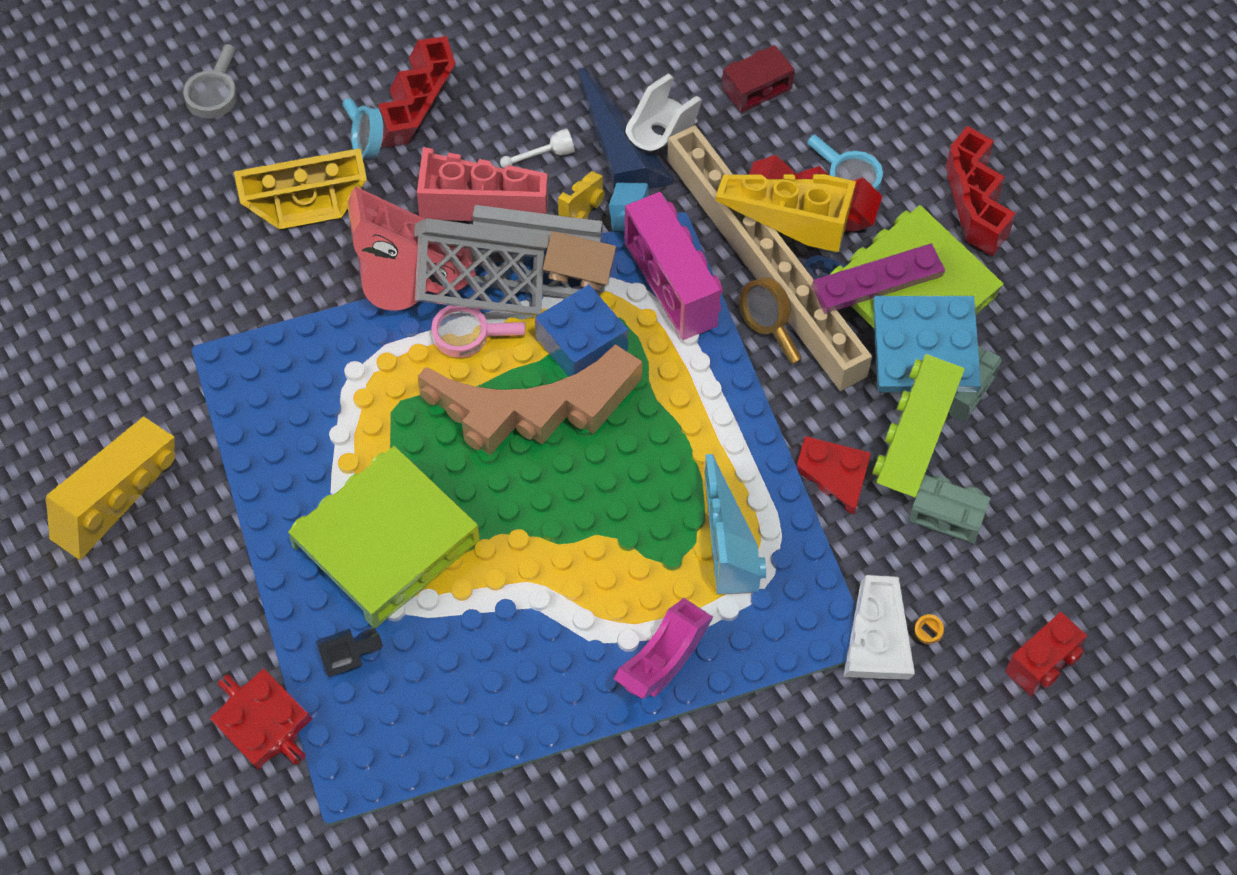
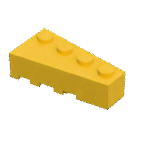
[46,416,175,561]

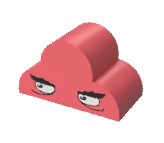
[348,186,476,310]

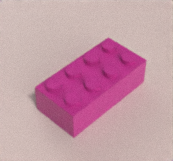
[625,192,723,341]

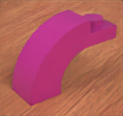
[614,598,713,699]

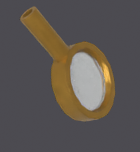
[739,277,803,365]

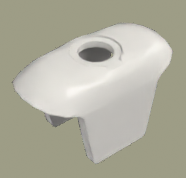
[626,74,702,152]

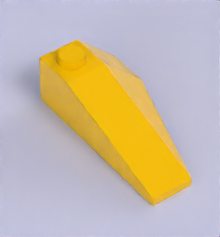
[715,174,856,252]

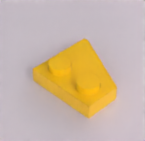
[558,171,605,219]

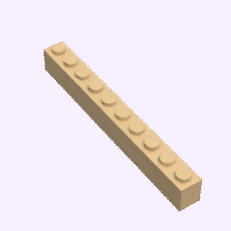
[667,125,872,391]

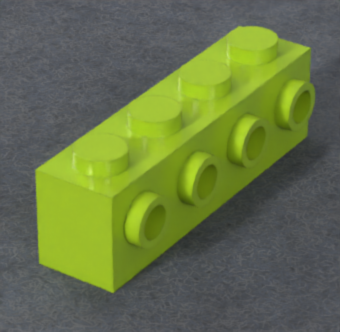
[872,354,965,498]

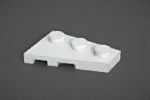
[843,575,915,680]

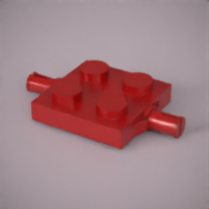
[210,668,312,770]

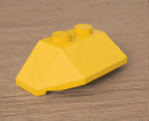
[234,148,367,229]

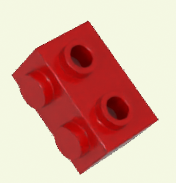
[1005,611,1088,697]

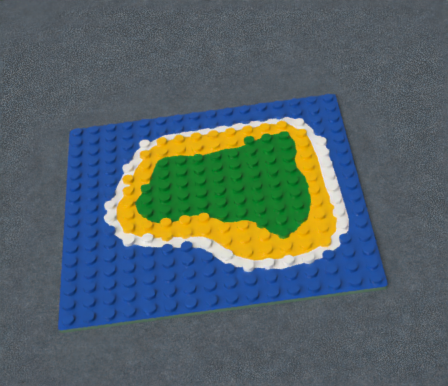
[192,212,856,826]

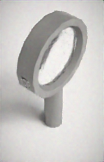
[183,44,237,118]

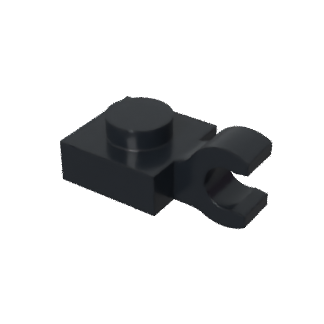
[315,627,383,677]

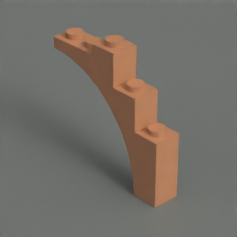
[417,344,642,455]

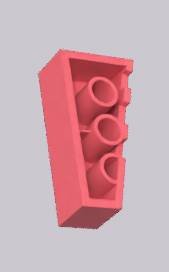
[417,147,548,221]

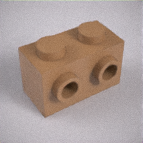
[543,231,617,291]

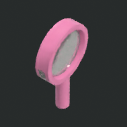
[431,305,525,358]

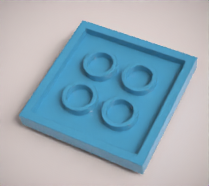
[873,296,981,392]

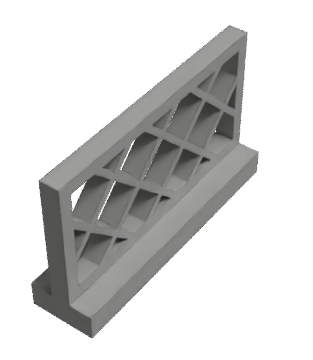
[468,205,603,297]
[414,218,549,316]

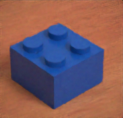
[535,285,628,377]

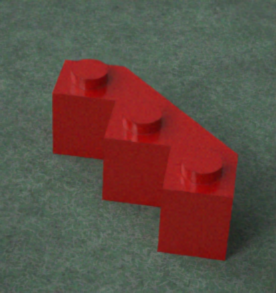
[377,36,456,148]
[945,126,1016,256]
[749,155,883,233]

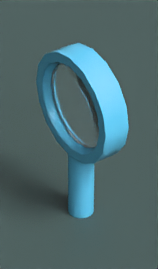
[343,98,383,160]
[807,135,883,191]

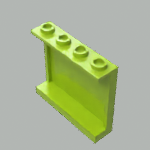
[830,205,1004,328]
[288,446,480,628]

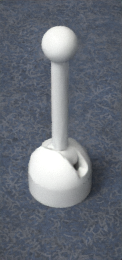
[500,128,575,168]

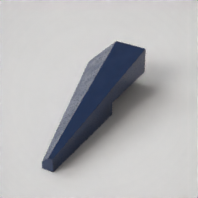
[578,68,673,189]

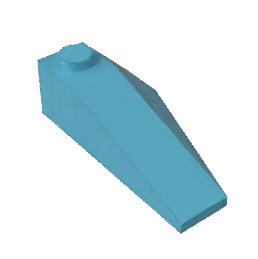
[704,454,766,594]

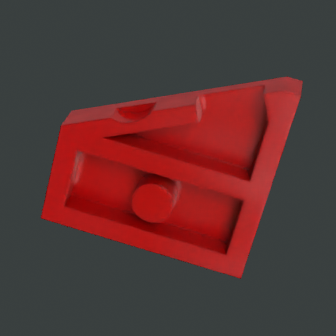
[796,436,871,514]

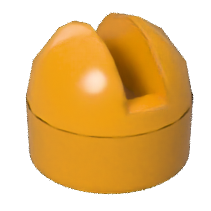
[915,614,944,645]

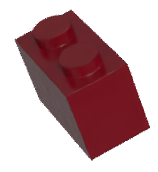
[722,45,795,113]

